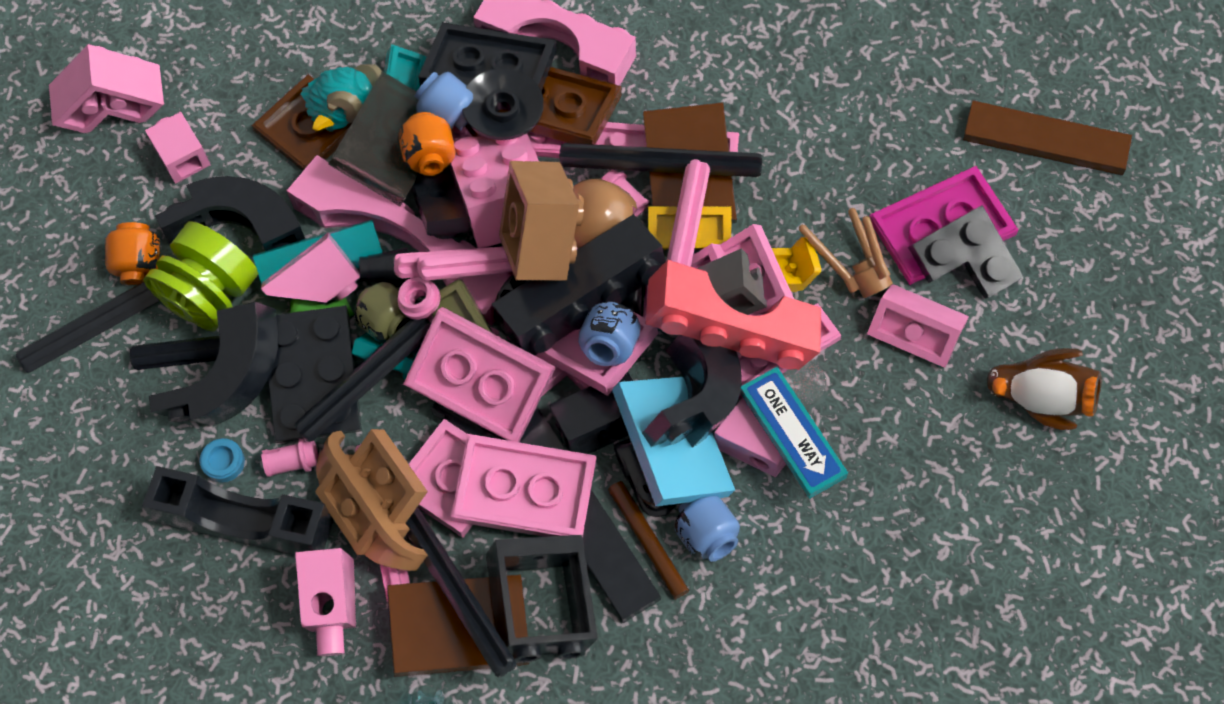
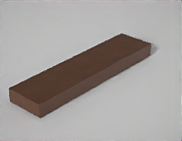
[963,100,1132,175]

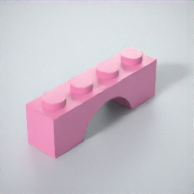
[473,0,636,86]

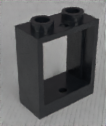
[486,535,598,663]

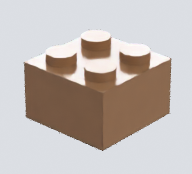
[499,161,583,280]

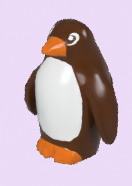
[987,348,1102,430]

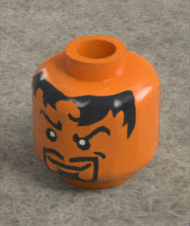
[398,112,456,176]
[105,222,160,285]

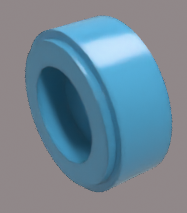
[200,438,245,483]

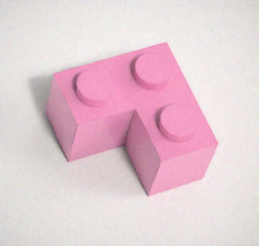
[49,44,164,133]

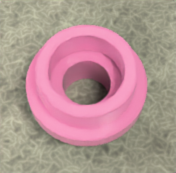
[398,277,441,320]

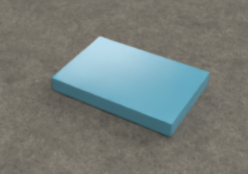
[612,377,735,506]

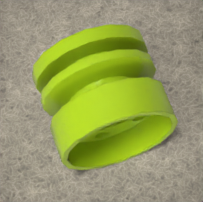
[143,221,258,332]

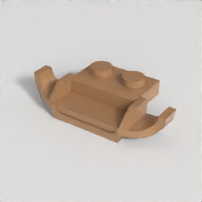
[315,429,428,571]

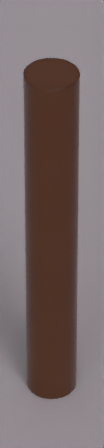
[608,481,689,600]

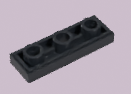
[410,168,469,239]

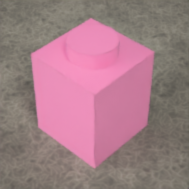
[145,112,211,184]

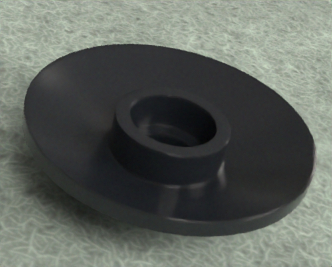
[462,68,544,140]

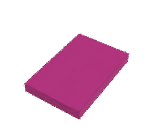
[869,166,1018,285]

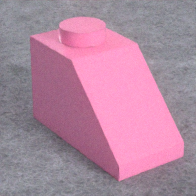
[261,232,360,303]

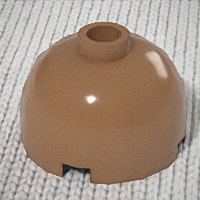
[573,179,637,249]

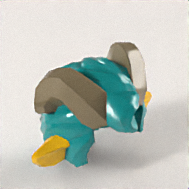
[300,64,384,132]

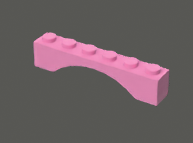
[287,155,513,326]

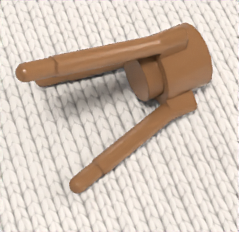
[799,208,893,298]

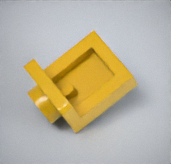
[772,237,821,292]

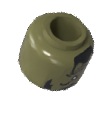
[354,282,416,344]

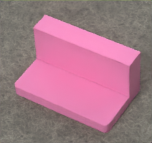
[867,284,969,368]

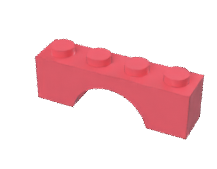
[645,260,821,370]

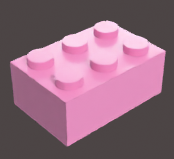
[450,133,539,248]

